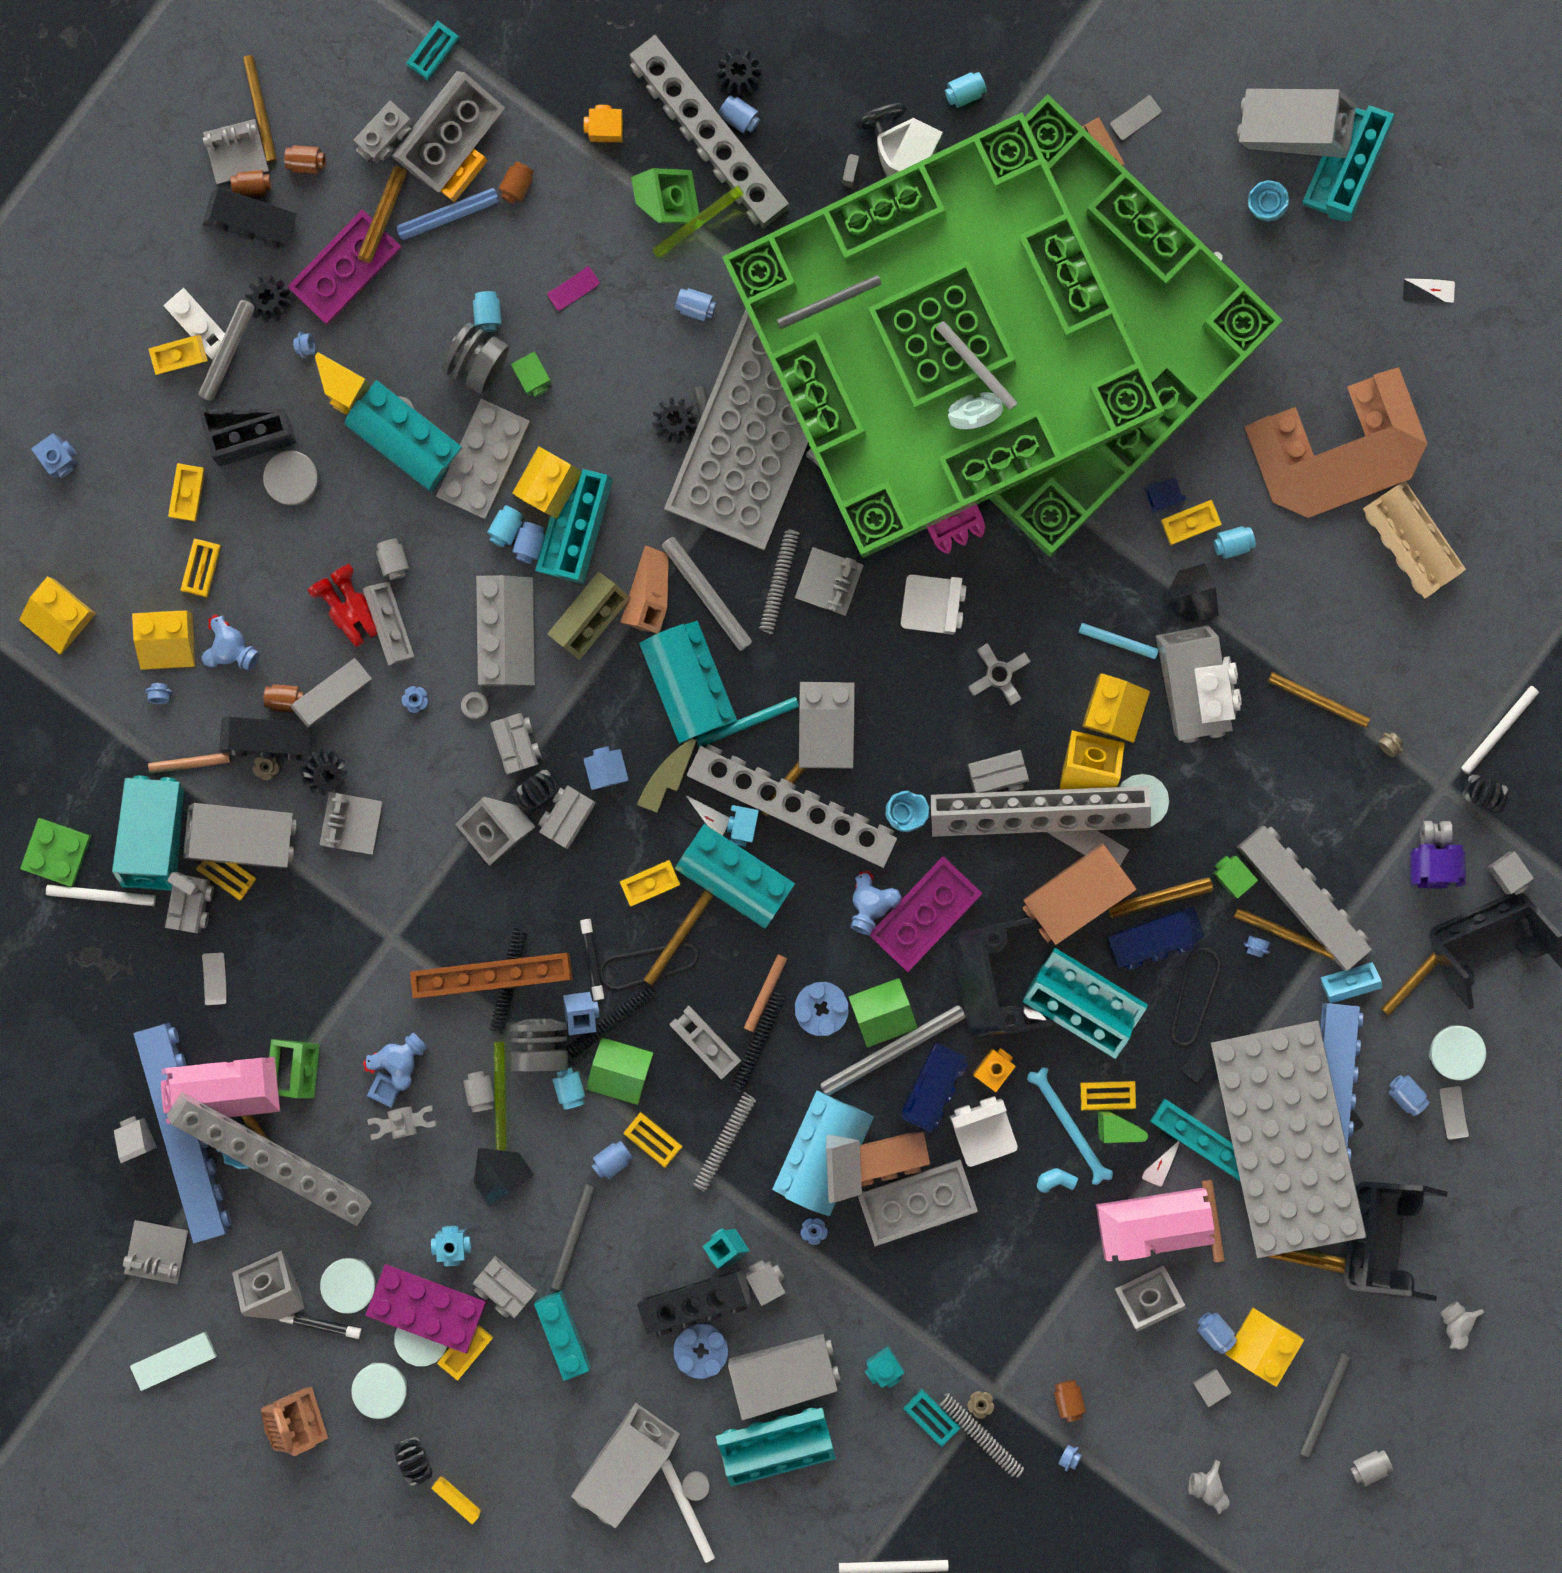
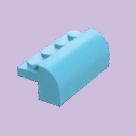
[772,1091,874,1216]

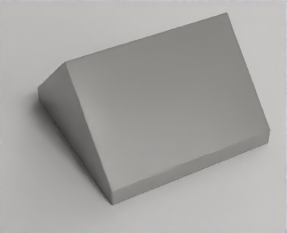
[826,1135,862,1203]
[1115,1265,1186,1332]

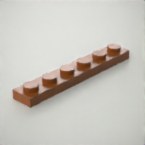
[410,953,573,999]

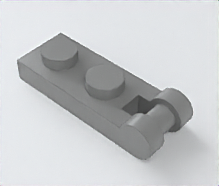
[670,1006,741,1079]

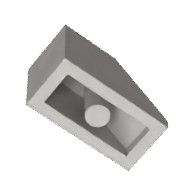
[114,1116,157,1163]

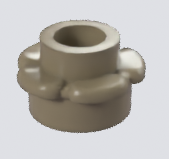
[1378,733,1403,757]
[253,756,280,780]
[967,1391,994,1418]

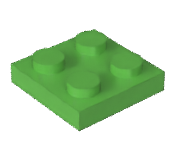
[20,818,91,887]

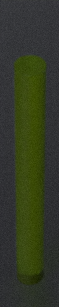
[652,185,744,258]
[493,1041,507,1151]

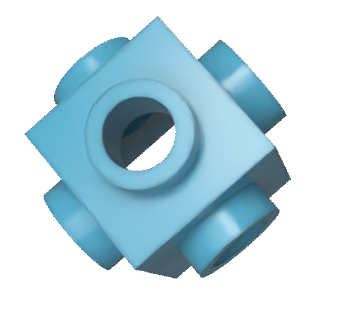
[431,1226,471,1266]

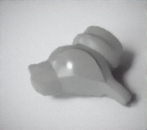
[1440,1301,1484,1350]
[1188,1460,1230,1514]

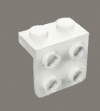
[901,575,966,635]
[1195,657,1242,723]
[950,1096,1017,1166]

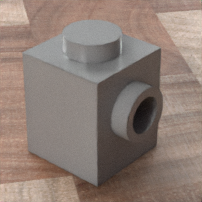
[1487,851,1534,895]
[746,1260,786,1306]

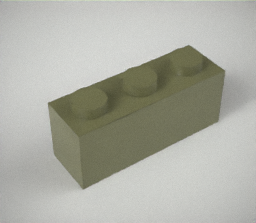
[547,571,631,660]

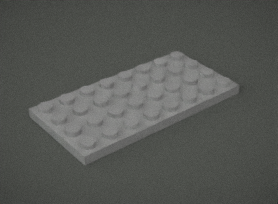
[664,309,808,550]
[1211,1021,1367,1258]

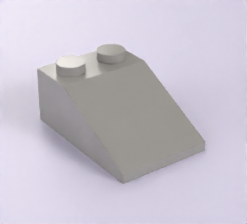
[799,682,854,769]

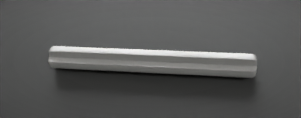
[662,537,752,651]

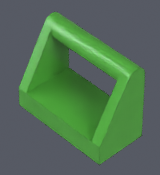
[269,1039,320,1098]
[1098,1111,1148,1143]

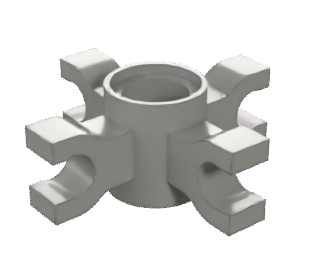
[968,643,1030,706]
[367,1105,437,1140]

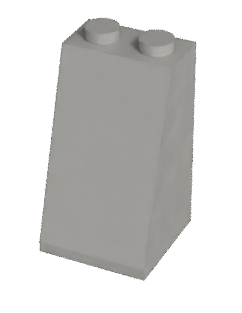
[1237,89,1356,158]
[1156,626,1233,743]
[183,803,296,868]
[728,1334,841,1420]
[571,1402,680,1528]

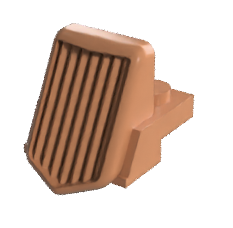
[261,1387,328,1456]

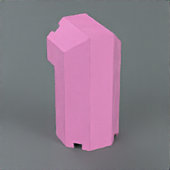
[161,1057,280,1124]
[1096,1188,1215,1261]

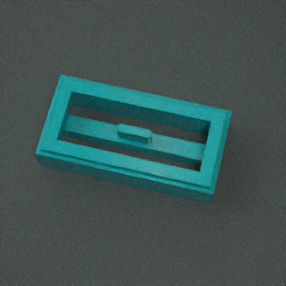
[406,21,460,81]
[903,1388,961,1447]

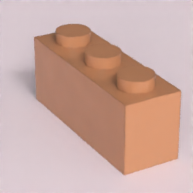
[860,1132,930,1186]

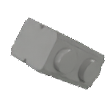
[490,713,542,775]
[967,750,1029,793]
[538,785,596,849]
[165,874,214,933]
[472,1256,537,1318]

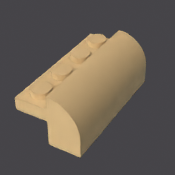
[1363,481,1466,599]

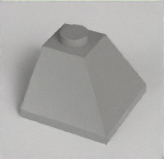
[455,797,535,866]
[232,1250,304,1320]

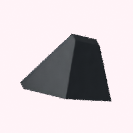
[1163,564,1219,623]
[474,1148,534,1205]

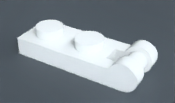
[163,288,225,360]

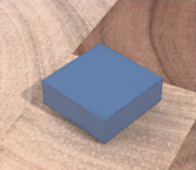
[367,1071,400,1108]

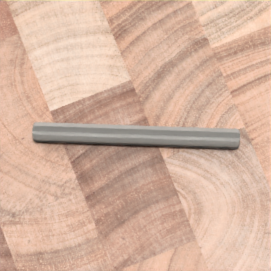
[820,1006,965,1096]

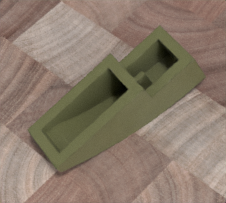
[637,738,697,813]

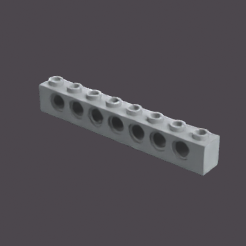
[629,35,789,229]
[686,744,897,868]
[931,786,1151,837]
[167,1092,371,1226]

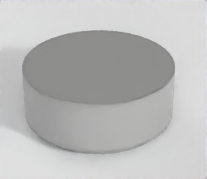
[461,692,489,719]
[682,1471,710,1501]

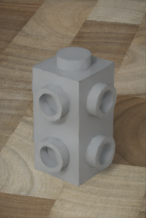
[354,100,413,164]

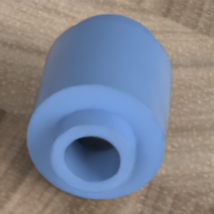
[718,95,760,134]
[675,288,717,322]
[512,522,545,564]
[1389,1075,1429,1116]
[592,1140,633,1180]
[1197,1312,1237,1354]

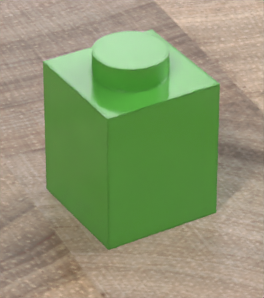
[511,351,552,397]
[1213,856,1258,898]

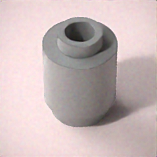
[376,538,409,580]
[463,1071,495,1112]
[1350,1450,1393,1487]

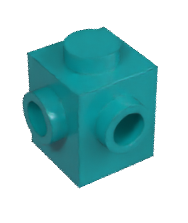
[702,1228,750,1269]
[865,1345,904,1388]

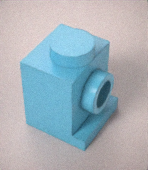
[727,805,759,847]

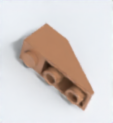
[620,546,669,634]

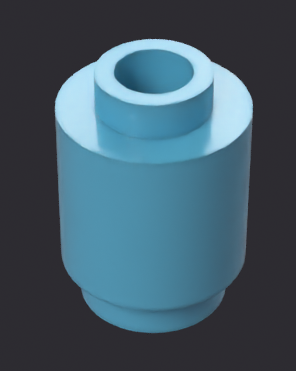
[945,72,987,108]
[473,291,502,333]
[487,505,524,547]
[1213,526,1256,559]
[552,1068,585,1110]

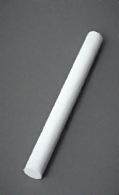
[1461,686,1539,775]
[46,885,156,906]
[661,1458,715,1563]
[839,1560,948,1573]

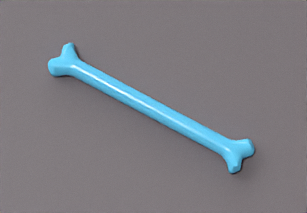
[1028,1068,1113,1185]

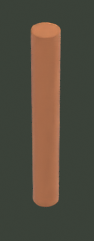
[148,752,231,774]
[744,954,788,1032]
[1202,1179,1225,1262]

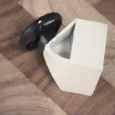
[855,103,943,177]

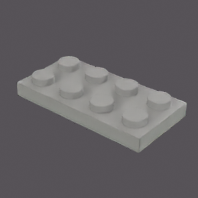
[436,399,531,520]
[858,1159,978,1246]

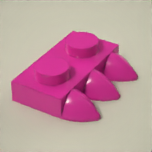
[927,504,985,554]

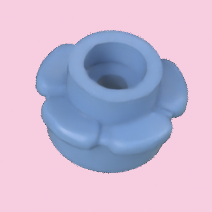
[293,332,316,358]
[145,683,173,704]
[402,686,428,713]
[1244,936,1270,957]
[801,1218,828,1245]
[1059,1445,1082,1471]

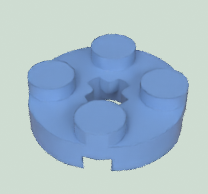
[795,982,848,1036]
[674,1323,728,1379]

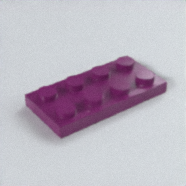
[287,209,402,326]
[869,856,983,972]
[365,1264,487,1354]

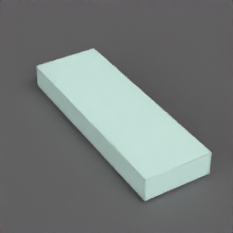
[130,1331,217,1391]

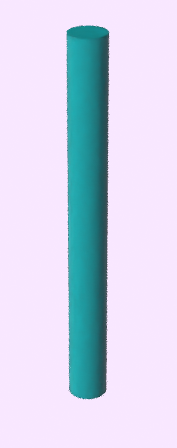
[696,697,799,748]

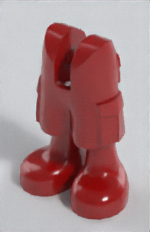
[307,564,378,647]

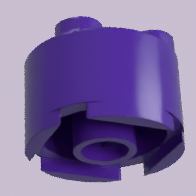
[1410,844,1466,889]

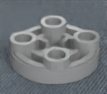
[263,451,319,505]

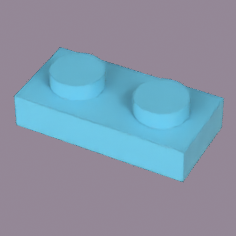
[1321,962,1382,1004]

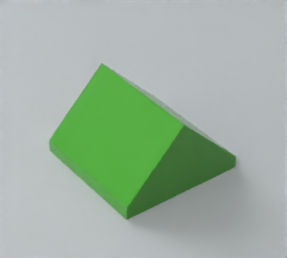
[849,978,918,1048]
[586,1037,653,1105]

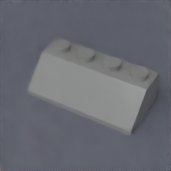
[390,71,505,193]
[476,575,535,686]

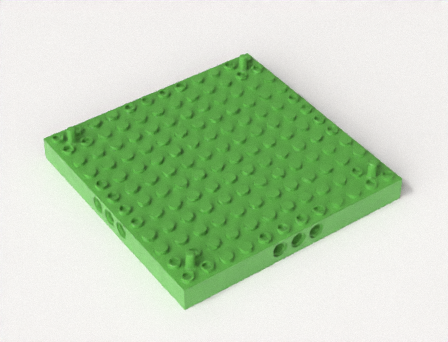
[989,94,1283,558]
[722,112,1164,558]

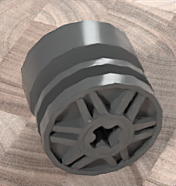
[441,322,510,395]
[510,1018,568,1071]

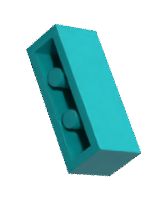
[534,1290,591,1381]

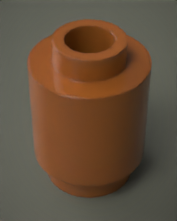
[284,145,326,174]
[498,162,534,204]
[230,169,271,198]
[264,684,305,713]
[1054,1380,1086,1422]

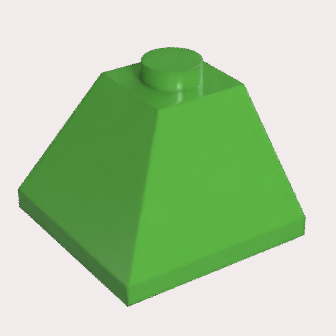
[631,168,701,224]

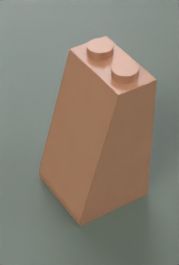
[1022,842,1136,945]

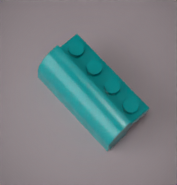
[1302,105,1395,221]
[345,380,462,493]
[535,469,614,584]
[639,621,737,743]
[675,824,795,929]
[1023,948,1148,1059]
[716,1408,836,1487]

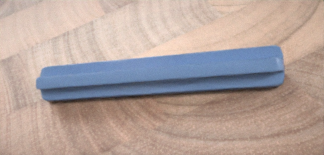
[396,188,499,240]

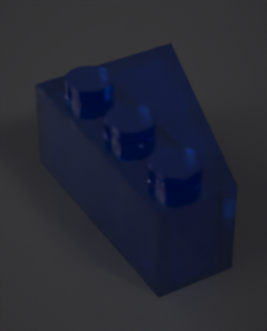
[1108,906,1204,970]
[900,1042,967,1133]

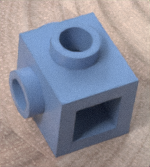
[31,433,78,478]
[584,747,629,790]
[563,992,599,1035]

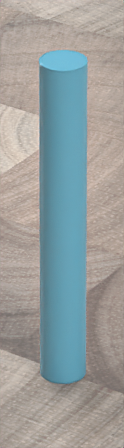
[1078,623,1159,659]

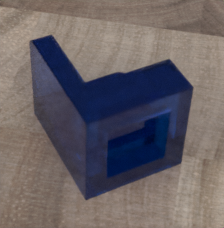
[1144,477,1187,513]

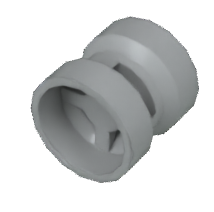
[1420,821,1452,848]

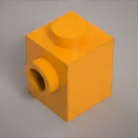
[584,105,623,142]
[973,1048,1015,1092]

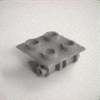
[203,119,269,185]
[795,547,863,616]
[319,792,383,855]
[123,1220,188,1284]

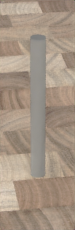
[936,321,1018,411]

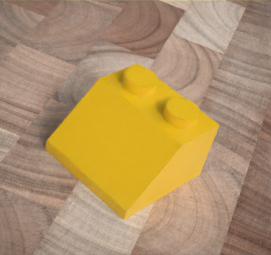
[315,352,371,415]
[512,446,582,519]
[19,576,96,655]
[132,610,195,670]
[1082,673,1150,743]
[1060,730,1124,790]
[1225,1307,1304,1387]

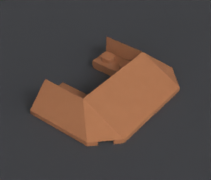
[1245,367,1428,518]

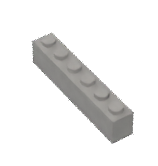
[1236,826,1372,971]

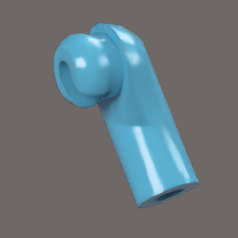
[1037,1168,1078,1193]

